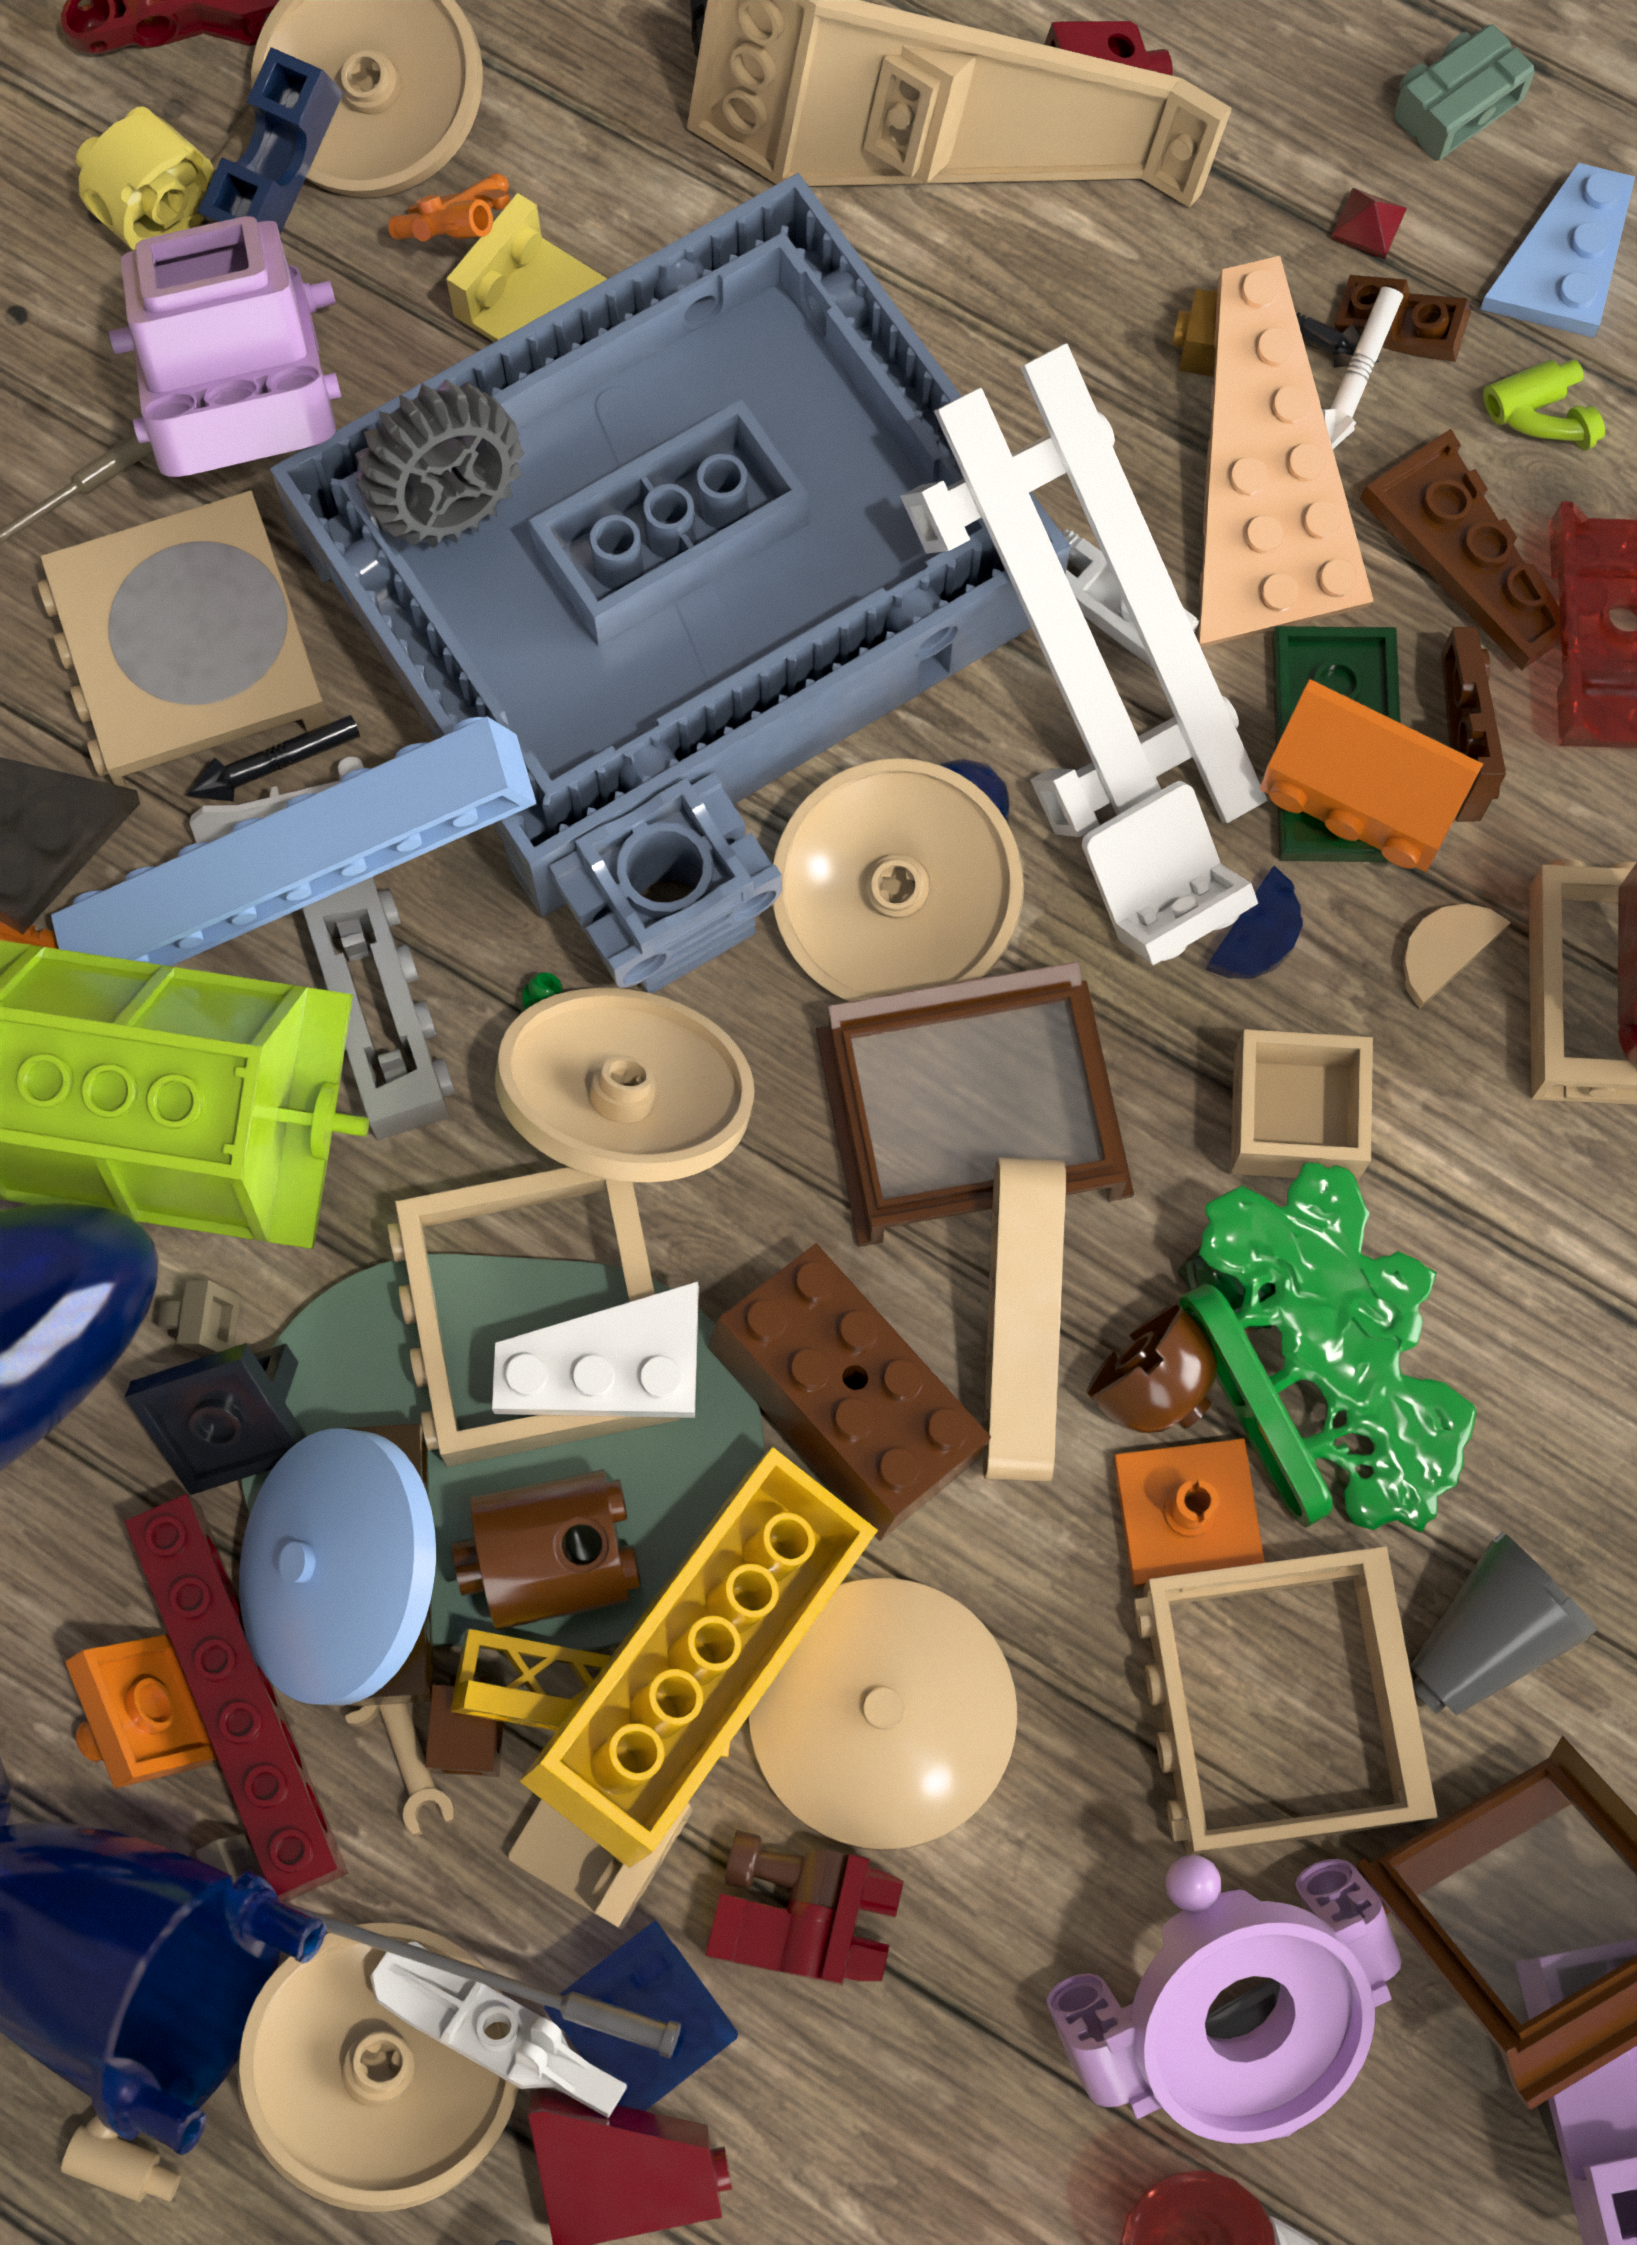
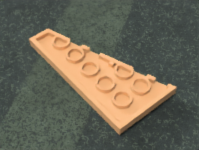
[1196,256,1374,648]

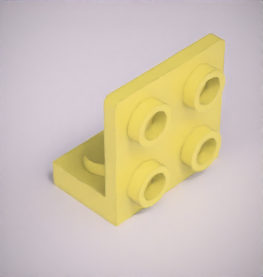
[446,193,607,342]

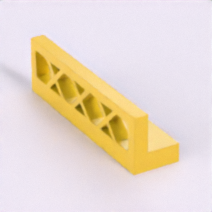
[450,1629,730,1758]

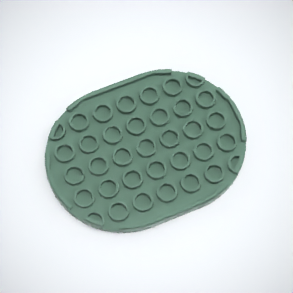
[241,1254,764,1652]

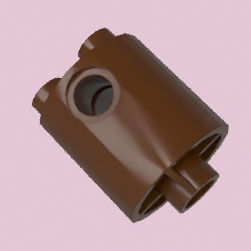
[452,1469,641,1630]

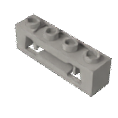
[303,877,456,1141]

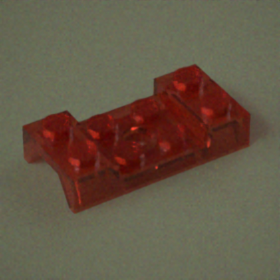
[1549,501,1637,748]

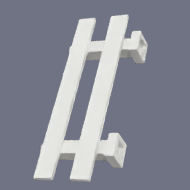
[900,343,1268,837]

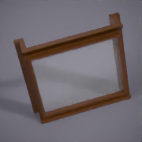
[816,961,1134,1247]
[1356,1735,1637,2110]

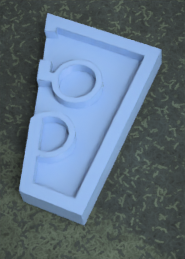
[1480,163,1635,338]

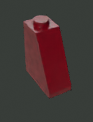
[528,2088,732,2245]

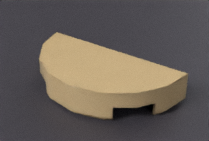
[1403,903,1511,1009]

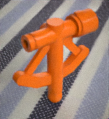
[388,173,511,242]

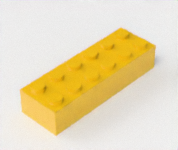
[519,1447,878,1868]

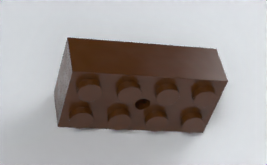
[707,1243,991,1542]

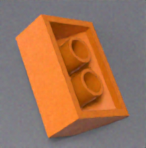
[1259,679,1483,873]

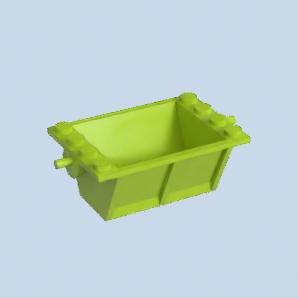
[0,940,369,1249]

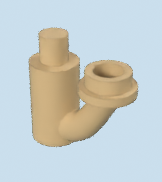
[61,2081,198,2203]

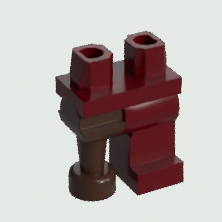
[705,1830,904,1986]

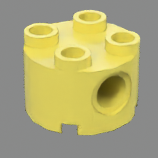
[76,107,215,250]

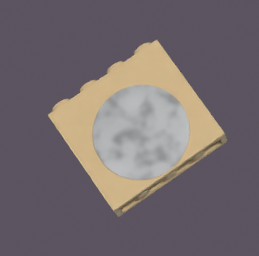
[37,490,330,794]

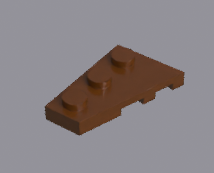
[1441,626,1506,822]

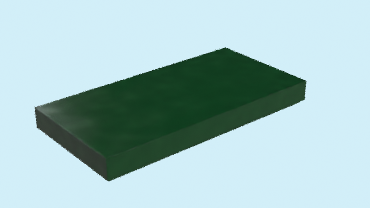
[1272,626,1401,862]

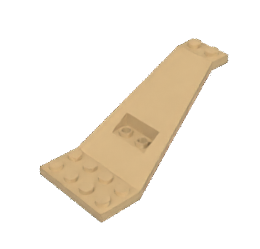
[687,0,1232,208]

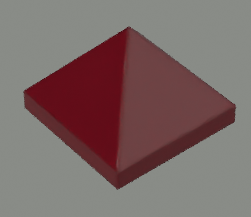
[1331,188,1407,259]

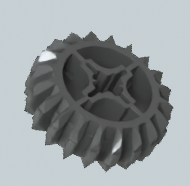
[354,379,525,548]

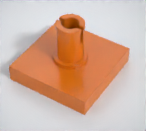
[1113,1438,1265,1588]
[65,1634,218,1789]

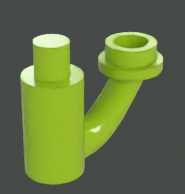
[1483,359,1605,451]

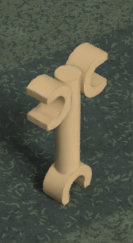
[345,1682,457,1836]

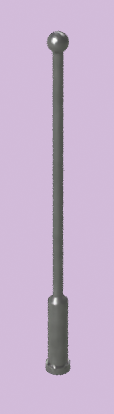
[200,1872,681,2059]

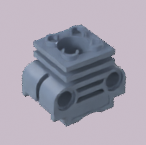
[549,772,782,994]

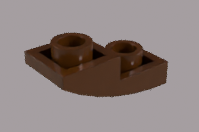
[1334,275,1471,362]

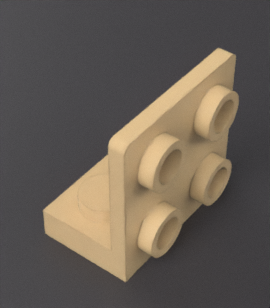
[508,1799,693,1930]

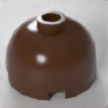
[1087,1304,1217,1433]

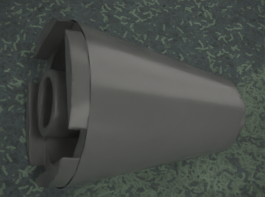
[1409,1531,1598,1716]

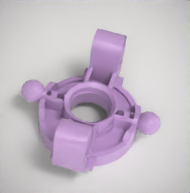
[1046,1854,1402,2144]

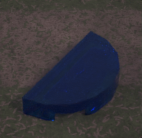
[1206,866,1303,979]

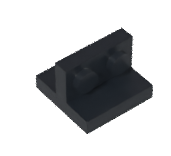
[124,1343,307,1495]

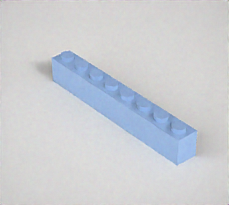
[51,716,536,966]

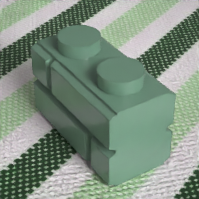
[1394,24,1535,161]

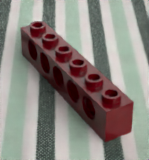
[124,1494,349,1902]

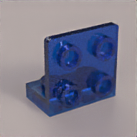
[543,1920,738,2111]

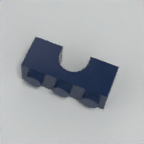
[197,47,344,234]

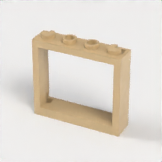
[1529,859,1637,1104]
[388,1167,680,1467]
[1134,1546,1437,1856]

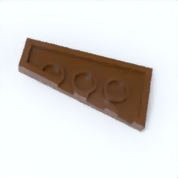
[1360,429,1572,671]

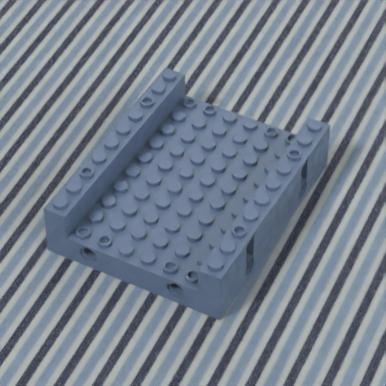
[270,172,1071,918]

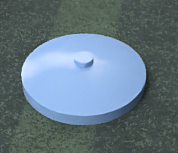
[239,1428,436,1705]

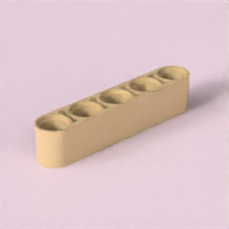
[982,1157,1066,1482]

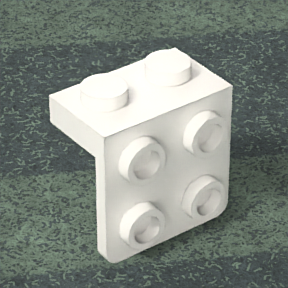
[1082,781,1259,965]

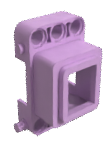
[109,216,342,477]

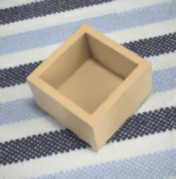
[1230,1029,1373,1182]

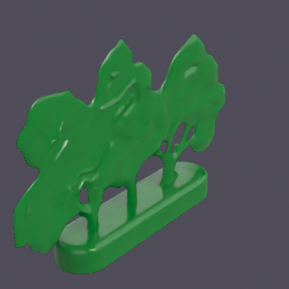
[1179,1162,1477,1533]

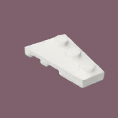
[492,1282,699,1418]

